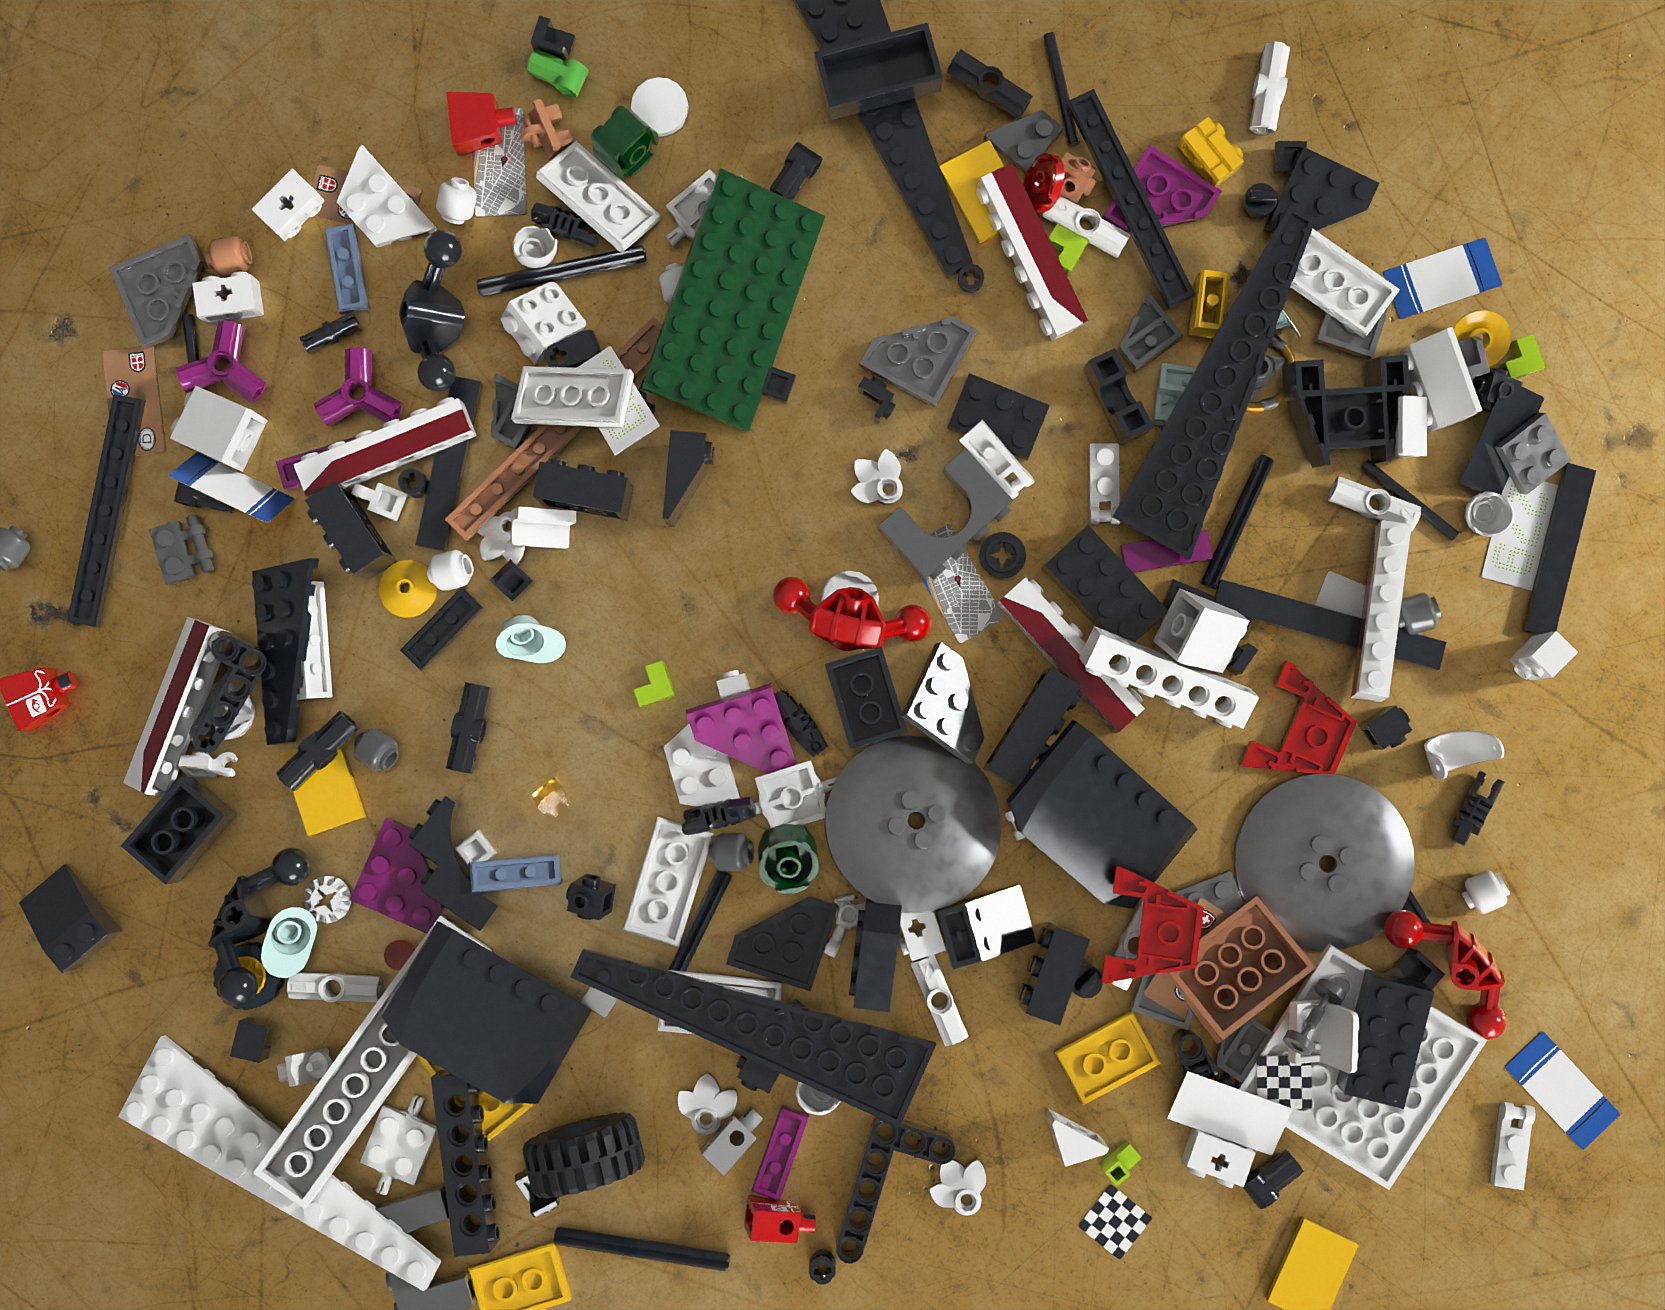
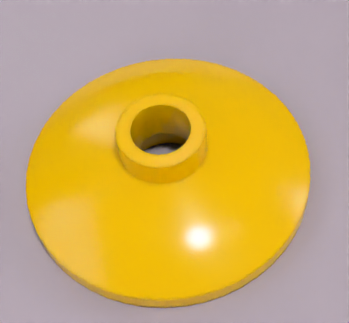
[1453,310,1511,367]
[379,560,437,618]

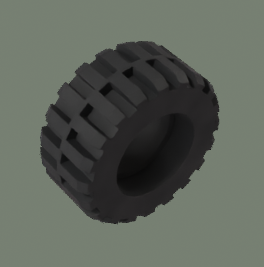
[522,1112,645,1198]

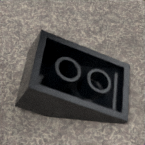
[663,430,715,527]
[19,864,122,973]

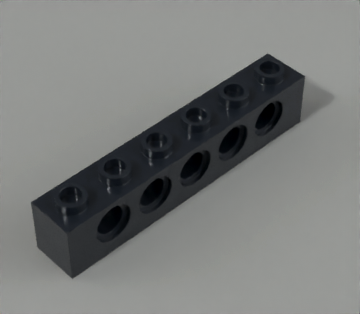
[431,1070,500,1257]

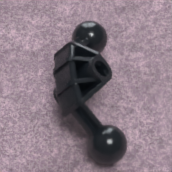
[399,230,465,392]
[208,848,311,1006]

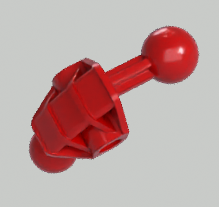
[773,577,931,651]
[1384,910,1507,1040]

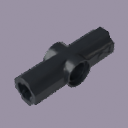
[947,49,1033,119]
[446,682,491,774]
[276,710,360,791]

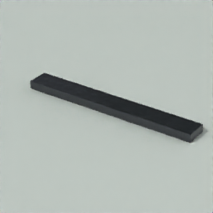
[1067,89,1196,309]
[67,394,146,628]
[1215,579,1447,671]

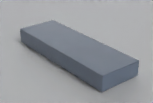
[324,223,370,315]
[468,855,561,893]

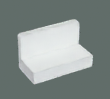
[1395,396,1427,458]
[510,507,576,549]

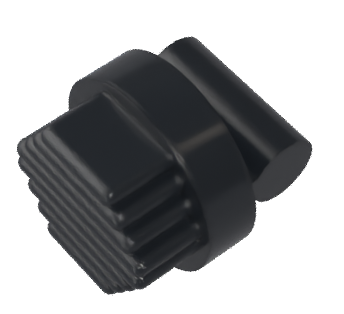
[1243,183,1278,218]
[1072,964,1103,998]

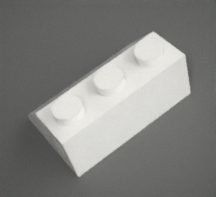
[1400,327,1482,432]

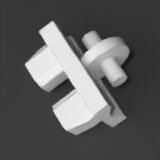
[277,1048,333,1087]

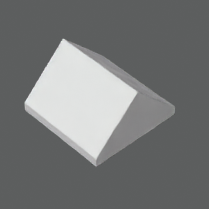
[1045,1108,1109,1167]

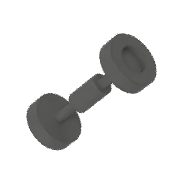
[1283,979,1346,1056]

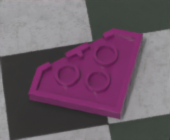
[1102,145,1222,234]
[686,683,797,774]
[349,818,444,934]

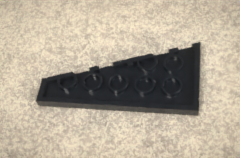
[252,558,319,745]

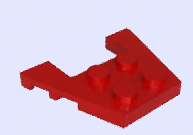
[1239,660,1357,774]
[1101,866,1204,984]

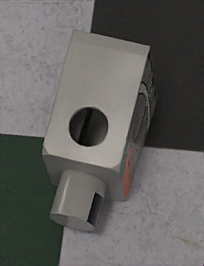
[699,1106,763,1176]

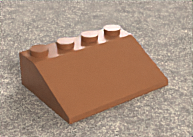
[1167,896,1316,1044]

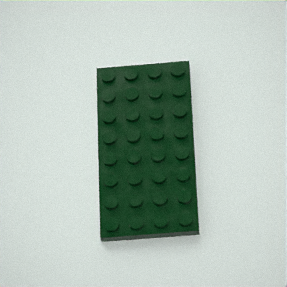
[639,168,825,432]

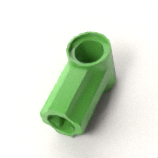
[527,49,589,98]

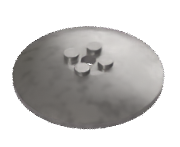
[825,736,1001,913]
[1234,774,1415,951]

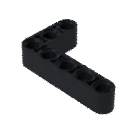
[836,1117,956,1264]

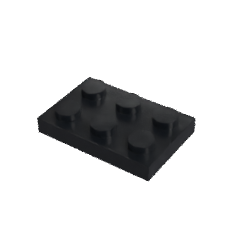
[947,373,1050,460]

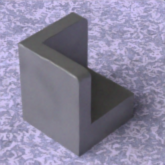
[1458,335,1490,378]

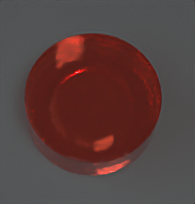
[384,939,415,970]

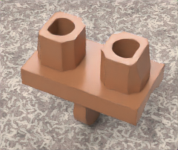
[520,99,572,161]

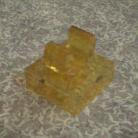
[532,777,570,817]

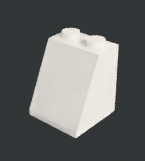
[170,386,268,472]
[1153,588,1250,673]

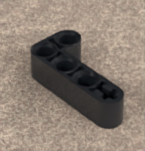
[189,630,267,753]

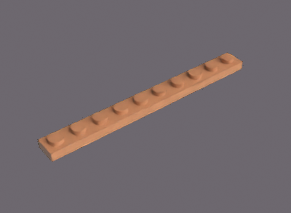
[445,316,662,541]

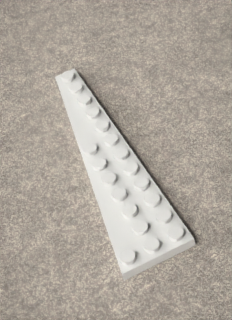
[118,1035,441,1291]

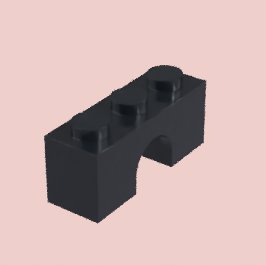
[1084,348,1154,446]

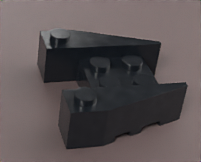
[1282,355,1410,468]

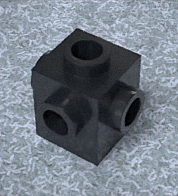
[1472,368,1523,412]
[566,874,616,920]

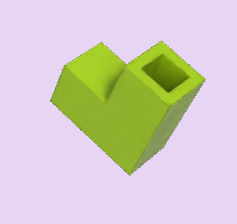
[1049,223,1089,276]
[1499,334,1546,379]
[634,660,676,707]
[1099,1141,1142,1187]

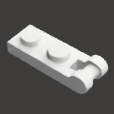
[959,420,1035,499]
[1088,443,1120,525]
[1490,1102,1536,1190]

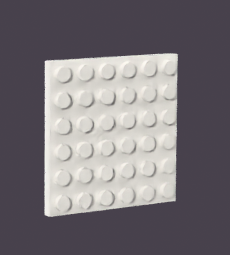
[1237,944,1487,1190]

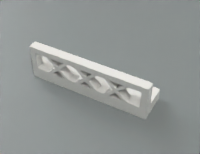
[296,581,332,701]

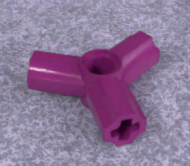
[176,320,267,404]
[314,347,404,427]

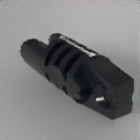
[531,202,600,248]
[774,690,828,757]
[1453,770,1505,846]
[682,797,757,835]

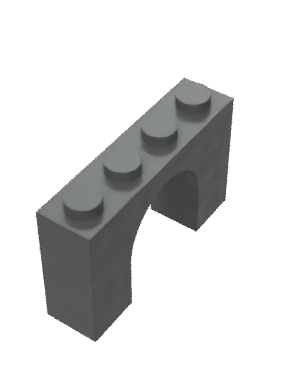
[878,449,1013,581]
[375,1183,477,1310]

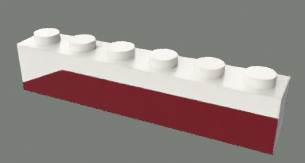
[976,163,1088,341]
[293,397,477,498]
[1351,520,1412,702]
[997,577,1145,733]
[123,617,232,797]

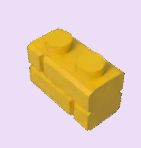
[1177,117,1244,187]
[1188,270,1230,338]

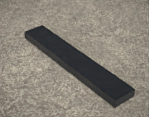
[415,376,483,552]
[1522,463,1596,635]

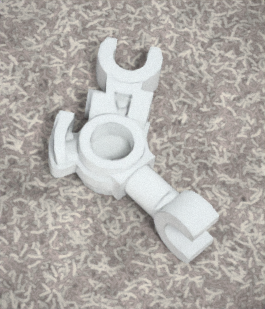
[823,894,866,958]

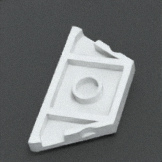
[337,145,438,248]
[664,724,740,807]

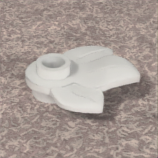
[851,449,903,504]
[477,511,525,565]
[678,1073,737,1135]
[929,1159,986,1215]

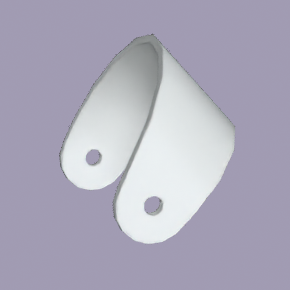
[1424,730,1504,780]

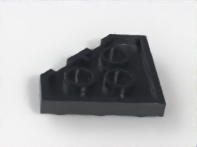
[1264,147,1379,234]
[726,896,838,992]

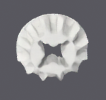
[302,876,351,923]

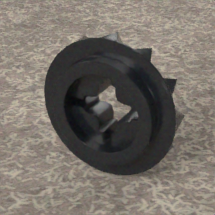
[979,532,1026,579]

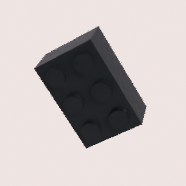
[533,459,634,521]
[305,481,398,581]
[825,647,908,750]
[121,777,236,885]
[849,899,902,1012]
[1017,922,1090,1026]

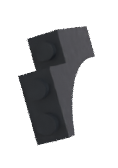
[408,796,498,931]

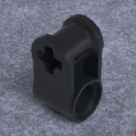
[545,330,601,368]
[1171,1029,1219,1080]

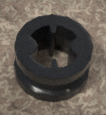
[958,264,984,293]

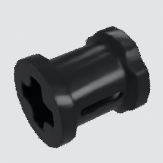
[398,468,429,498]
[809,1249,836,1285]

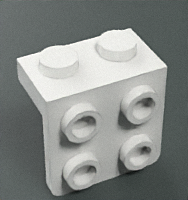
[500,282,586,365]
[1288,999,1359,1073]

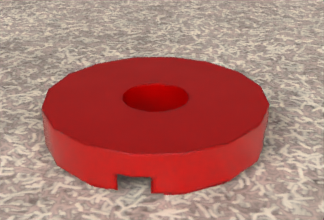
[1023,153,1065,213]

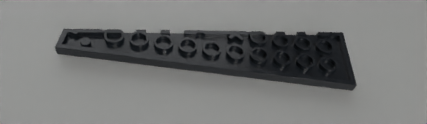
[793,0,973,279]
[1112,205,1316,560]
[570,948,936,1127]

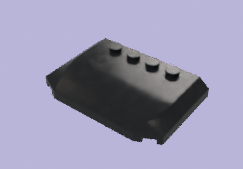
[1006,720,1198,909]
[380,921,592,1104]

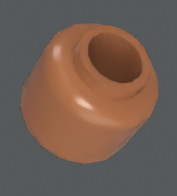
[205,236,252,277]

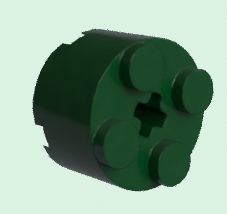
[591,106,659,178]
[758,824,819,894]

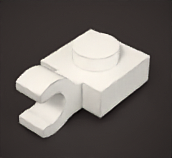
[351,483,407,521]
[178,752,238,778]

